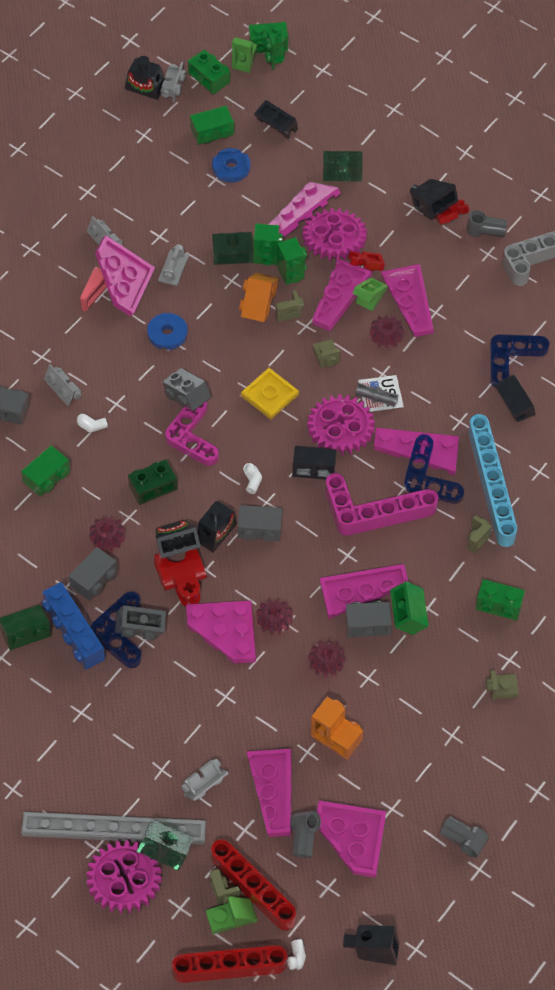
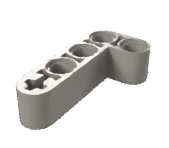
[502,231,555,286]

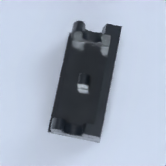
[254,100,298,139]
[494,374,536,422]
[292,446,337,480]

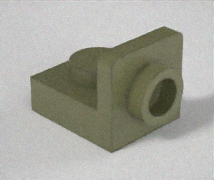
[276,290,304,322]
[313,339,340,368]
[468,515,492,554]
[486,670,519,699]
[209,869,240,905]

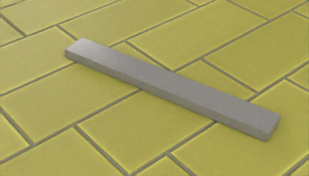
[21,812,206,845]

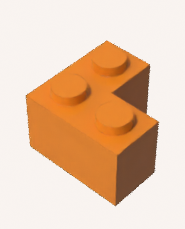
[239,272,279,322]
[311,697,363,759]

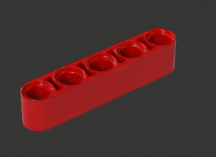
[211,839,296,931]
[172,945,287,983]

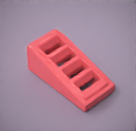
[80,267,107,312]

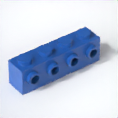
[41,582,105,670]

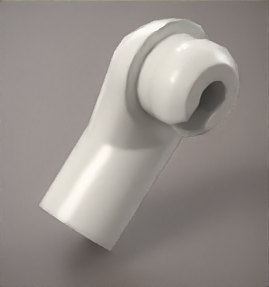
[77,414,108,432]
[243,463,262,494]
[287,939,306,970]

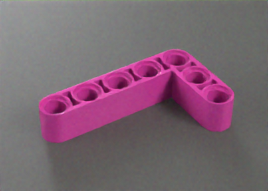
[325,473,438,535]

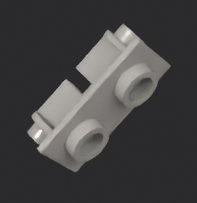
[161,62,186,103]
[87,216,123,246]
[158,244,189,286]
[44,364,82,406]
[181,759,229,801]

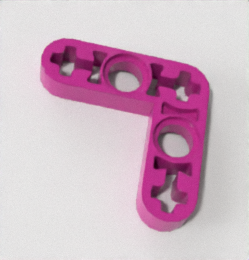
[165,401,219,466]

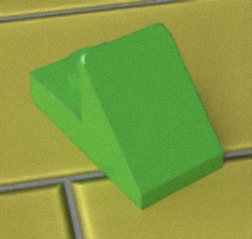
[232,37,257,73]
[352,277,388,311]
[206,897,257,935]

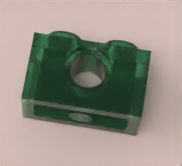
[323,151,363,181]
[212,232,253,265]
[137,819,193,871]

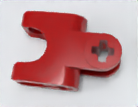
[154,548,206,607]

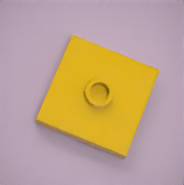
[241,368,299,420]

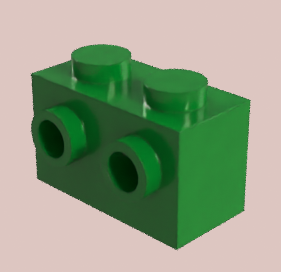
[249,22,288,54]
[188,49,230,95]
[190,106,234,145]
[254,224,283,266]
[277,237,307,285]
[21,445,70,497]
[476,579,525,621]
[390,581,429,635]

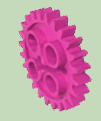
[303,208,367,261]
[307,394,375,456]
[86,840,162,915]

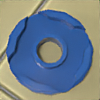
[212,148,251,183]
[147,313,187,350]

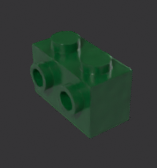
[128,459,178,505]
[0,605,51,650]

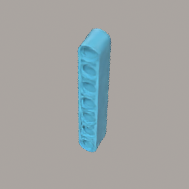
[469,414,517,547]

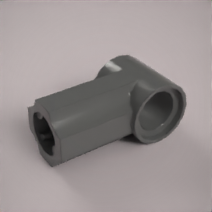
[466,211,507,237]
[290,811,321,858]
[440,816,489,858]

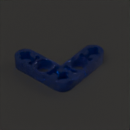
[490,334,550,387]
[404,434,464,504]
[91,591,142,668]

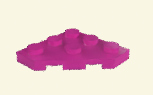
[95,235,155,316]
[186,601,256,664]
[317,801,386,878]

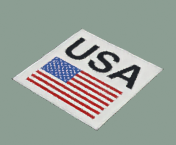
[358,375,404,412]

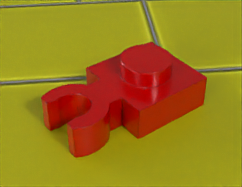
[435,199,469,225]
[348,251,385,271]

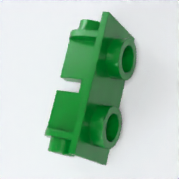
[265,30,285,70]

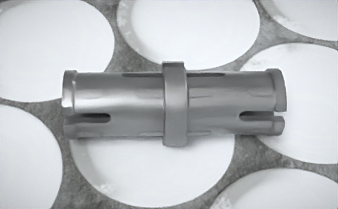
[355,383,399,407]

